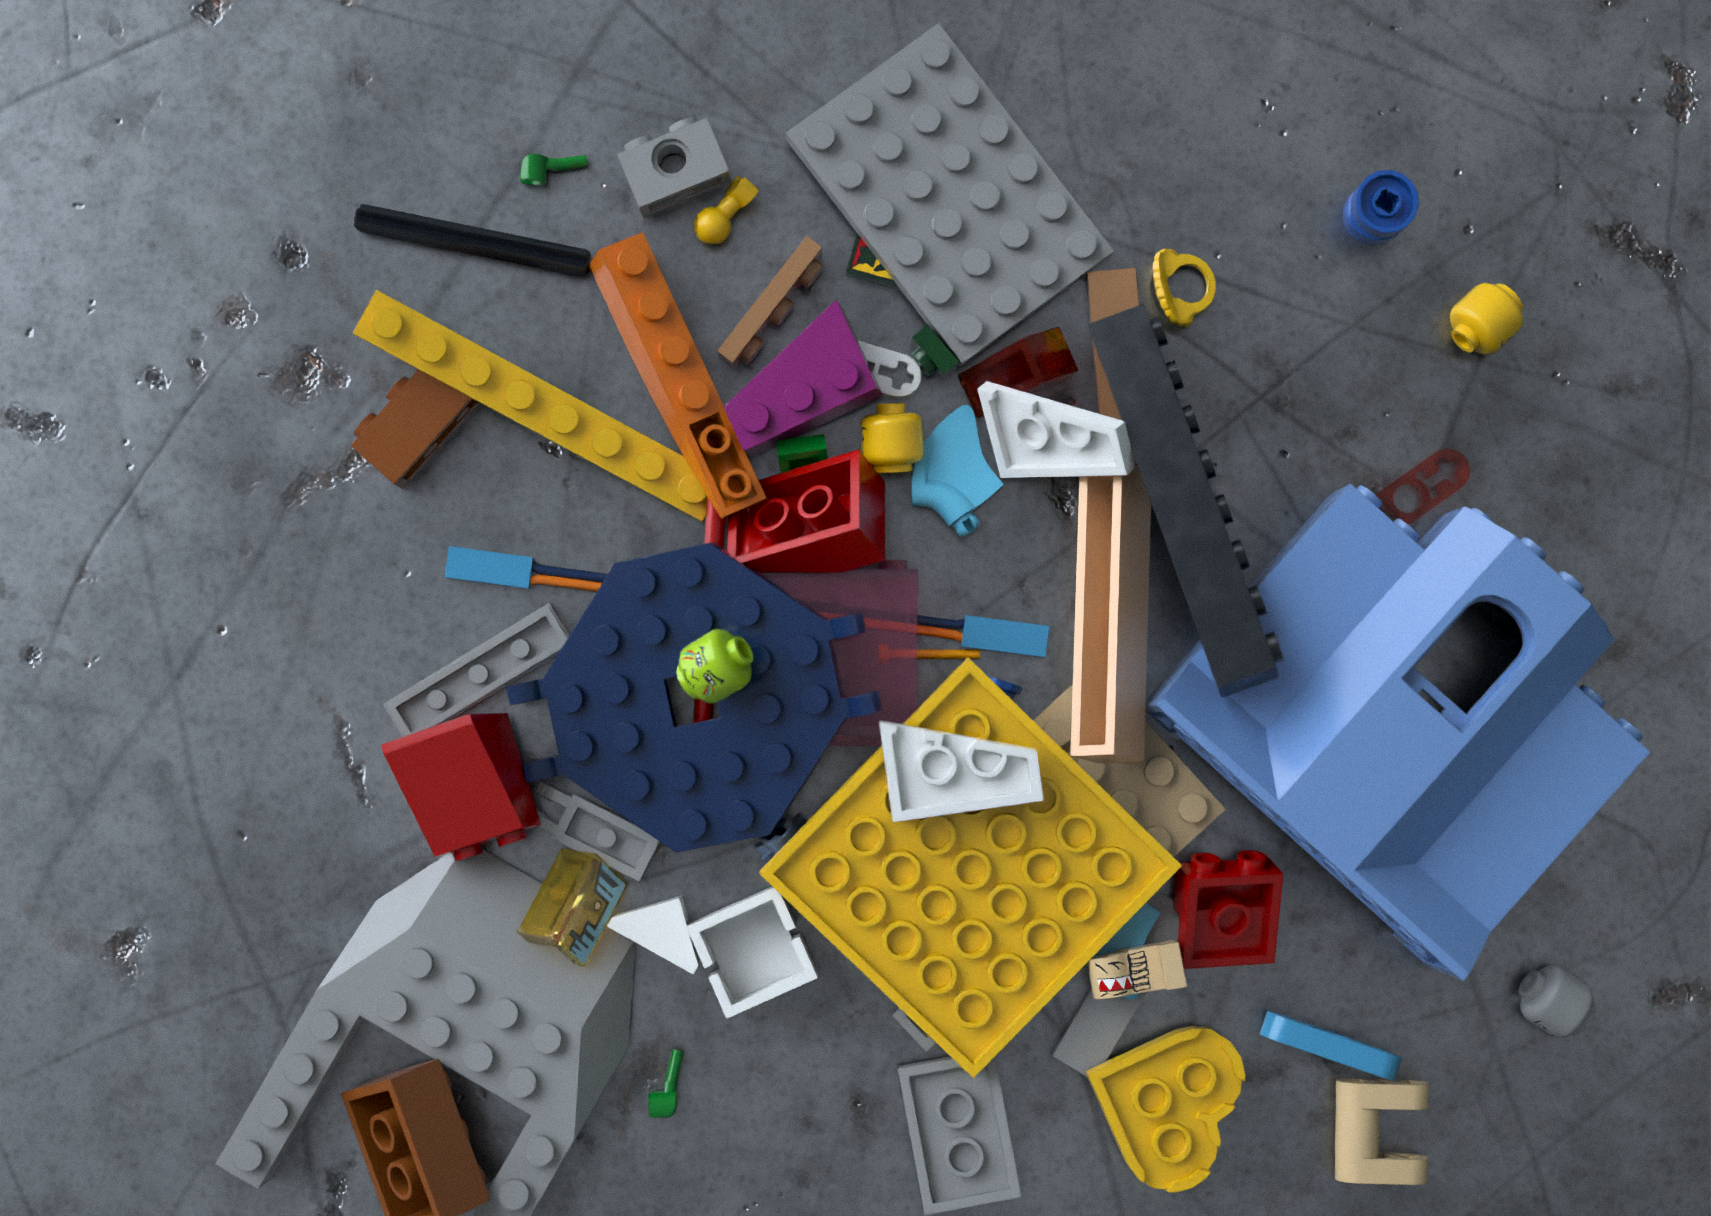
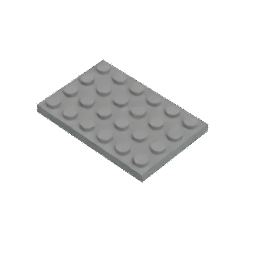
[785,23,1114,367]

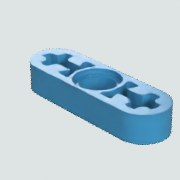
[1259,1010,1403,1081]

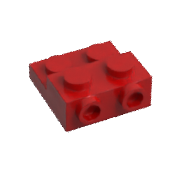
[1173,850,1284,969]

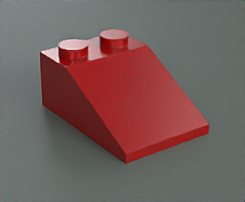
[727,449,886,573]

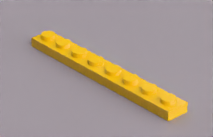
[353,290,707,521]

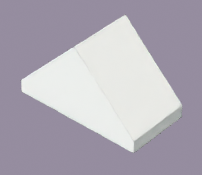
[607,895,701,974]

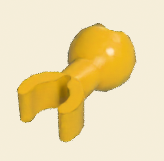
[694,175,759,244]

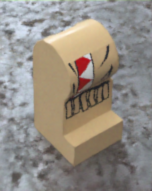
[1087,939,1187,999]

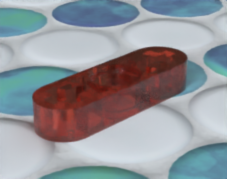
[1375,449,1470,525]

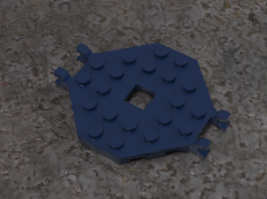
[506,542,883,853]

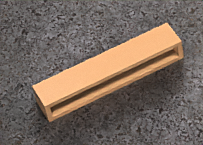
[1070,466,1151,764]

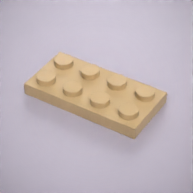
[1033,684,1226,857]

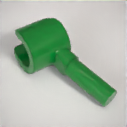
[520,153,588,186]
[648,1049,684,1118]

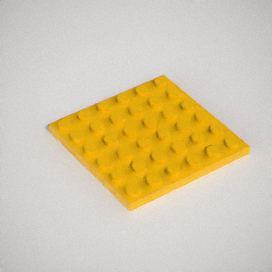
[759,657,1182,1078]

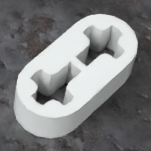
[858,341,921,401]

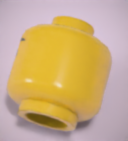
[1450,283,1523,355]
[860,403,924,473]

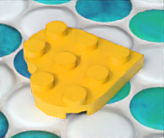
[1085,1026,1245,1193]

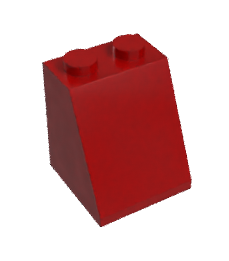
[381,713,541,862]

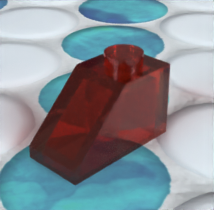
[958,327,1079,419]

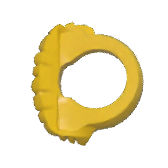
[1153,248,1216,327]

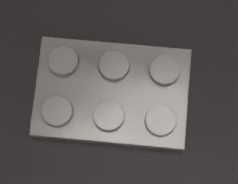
[897,1056,1022,1215]

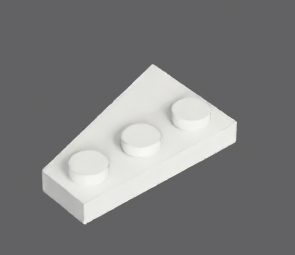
[977,381,1136,478]
[879,720,1044,822]

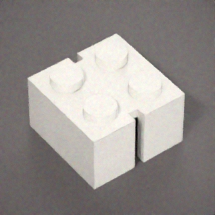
[686,886,819,1019]

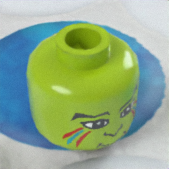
[676,629,753,703]

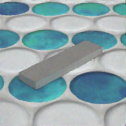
[383,603,570,737]
[1051,891,1179,1077]

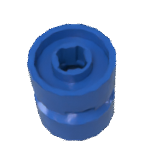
[1343,170,1419,246]

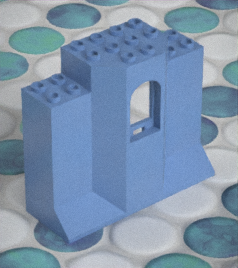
[1145,483,1650,981]

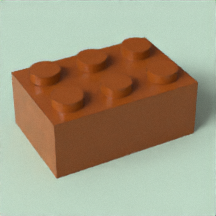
[340,1058,490,1216]

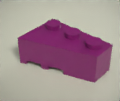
[724,299,884,457]

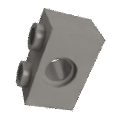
[617,117,731,217]

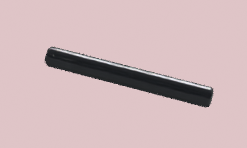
[354,204,591,277]

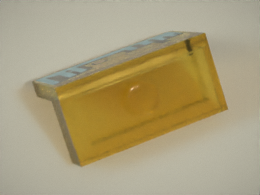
[517,848,627,967]

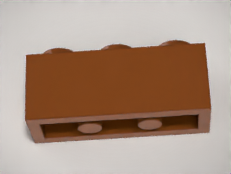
[350,370,479,489]

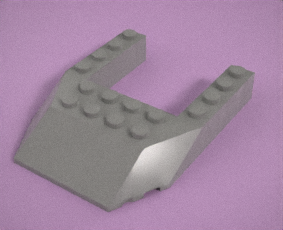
[215,848,636,1216]

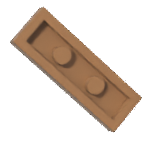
[717,236,824,369]

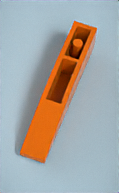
[589,232,766,519]

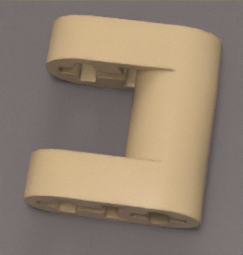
[1335,1078,1429,1185]

